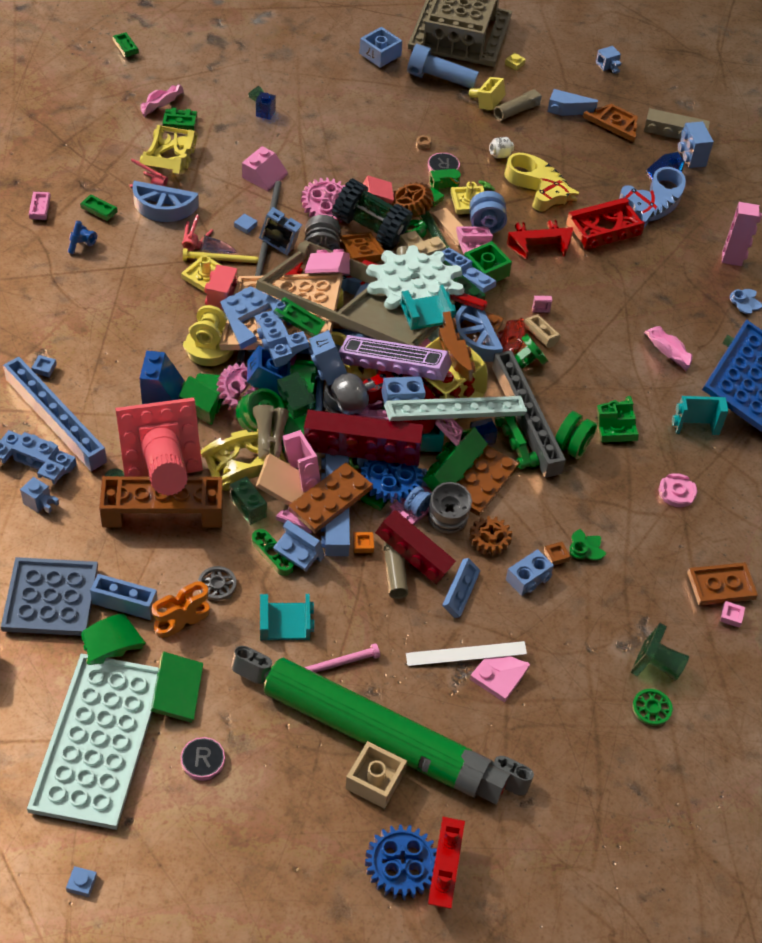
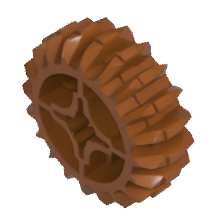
[390,182,434,219]

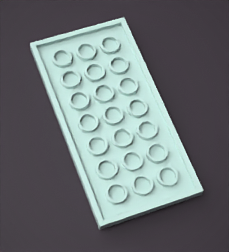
[27,653,158,830]

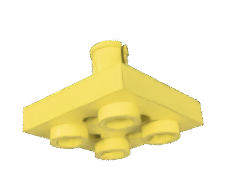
[451,182,484,214]
[181,255,220,292]

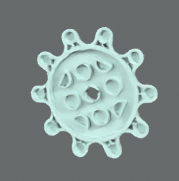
[366,245,464,310]

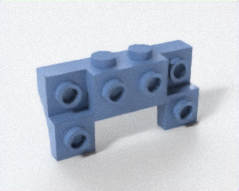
[255,301,310,367]
[0,430,77,484]

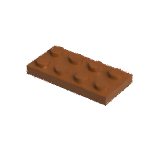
[456,446,519,516]
[288,462,373,533]

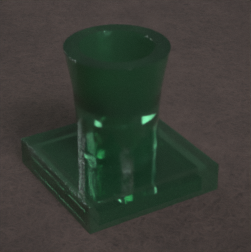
[630,623,689,681]

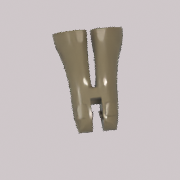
[253,405,289,460]

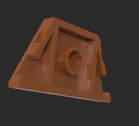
[583,104,638,142]

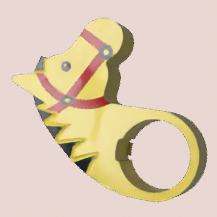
[504,153,579,212]

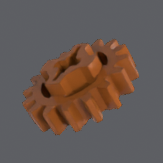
[469,516,512,556]

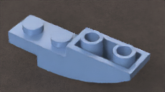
[442,248,496,293]

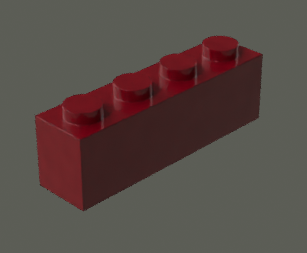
[375,510,456,585]

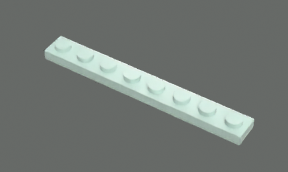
[384,396,527,421]

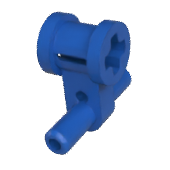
[68,220,98,254]

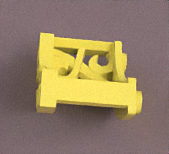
[140,125,198,174]
[201,429,291,491]

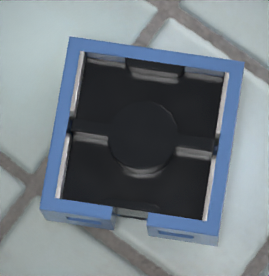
[259,207,302,255]

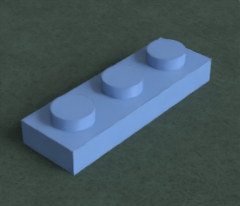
[442,558,480,618]

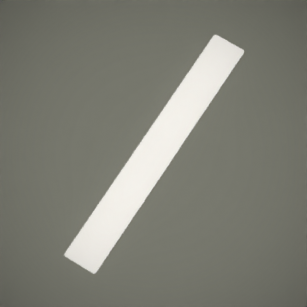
[406,641,527,666]

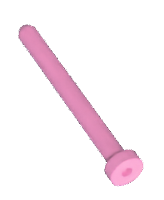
[304,643,380,673]

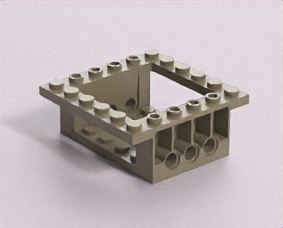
[408,0,512,67]

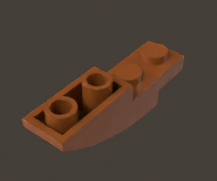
[439,311,475,381]

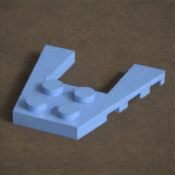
[220,286,290,349]

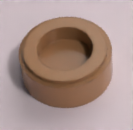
[416,135,432,150]

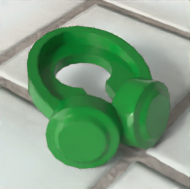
[404,219,428,238]

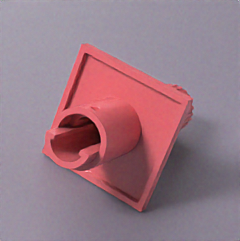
[115,398,203,496]

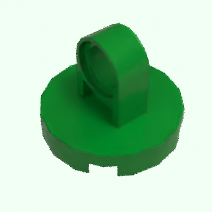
[515,334,548,368]

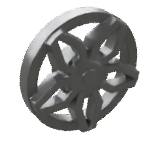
[198,566,236,601]

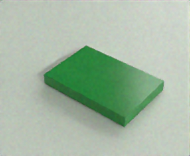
[150,651,203,723]

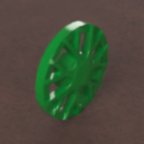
[632,689,673,726]

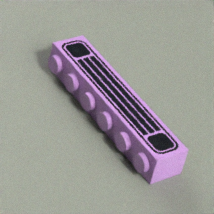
[339,335,452,381]

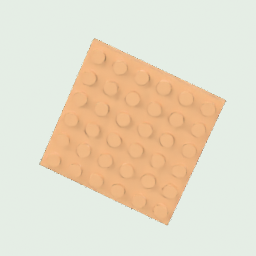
[219,273,343,350]

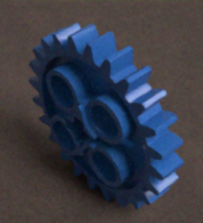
[360,460,423,503]
[365,824,437,900]

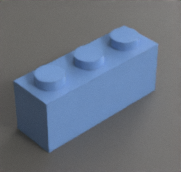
[90,574,158,620]

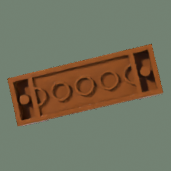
[99,476,223,527]

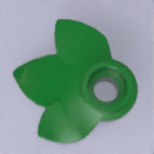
[569,529,606,561]

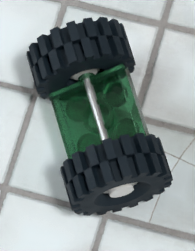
[332,178,413,249]

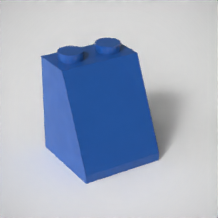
[139,350,185,404]

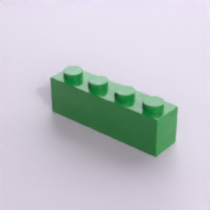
[423,427,488,492]

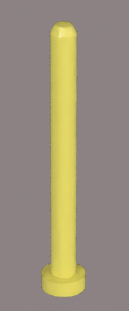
[183,248,259,263]

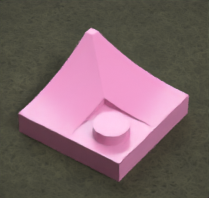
[470,656,530,702]

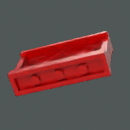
[566,197,645,250]

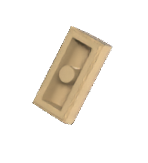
[524,314,561,348]

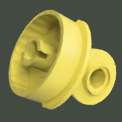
[183,305,234,366]

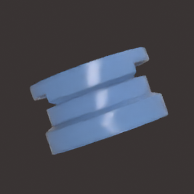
[404,486,432,517]

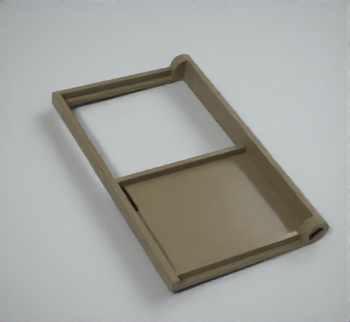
[256,240,455,346]

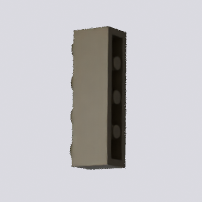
[644,108,710,140]

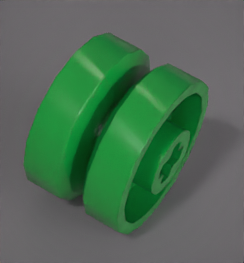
[236,388,284,432]
[555,411,597,459]

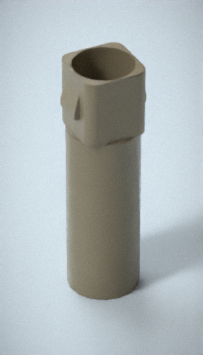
[494,89,542,121]
[383,541,408,599]

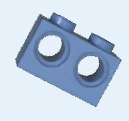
[381,376,425,404]
[506,549,554,596]

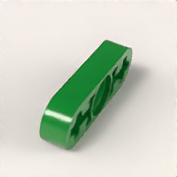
[252,529,294,576]

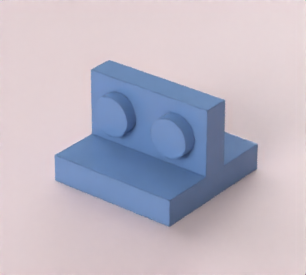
[273,520,325,571]

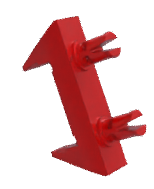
[507,220,574,259]
[428,817,465,909]

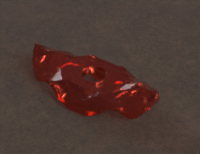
[497,317,525,356]

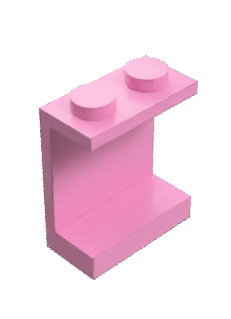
[282,430,321,492]

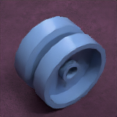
[469,191,507,234]

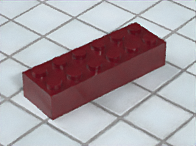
[304,410,423,466]

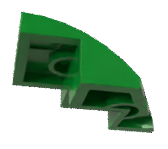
[597,396,639,442]
[81,614,146,665]

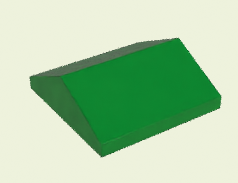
[179,376,220,425]

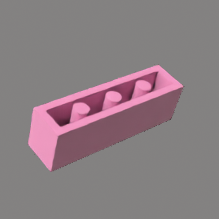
[722,202,762,266]

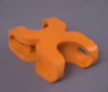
[152,581,210,638]

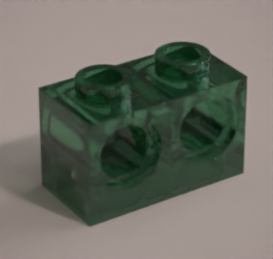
[230,476,267,525]

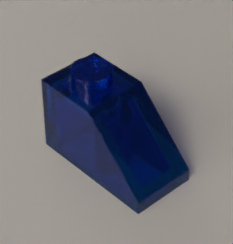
[646,152,685,181]

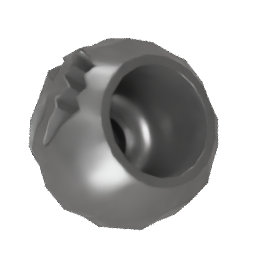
[331,373,375,415]

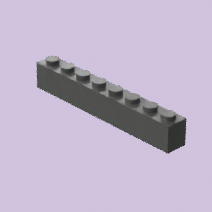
[492,350,566,478]

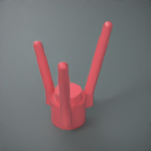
[129,159,168,188]
[182,215,213,251]

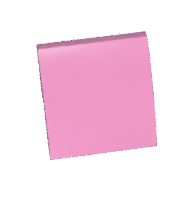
[456,226,493,253]

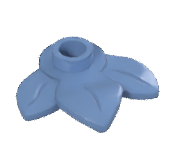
[730,289,762,314]

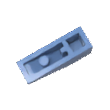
[547,89,598,116]

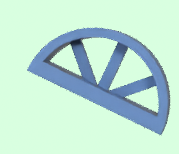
[133,181,199,222]
[455,305,503,362]

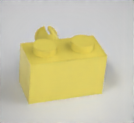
[469,77,506,110]

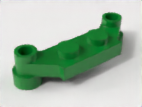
[494,416,539,470]

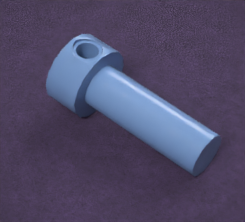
[407,44,479,89]

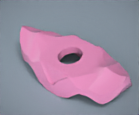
[141,84,184,117]
[644,326,692,372]

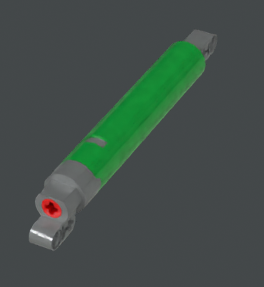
[231,646,534,805]

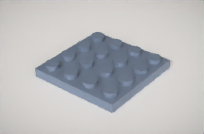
[1,557,98,636]

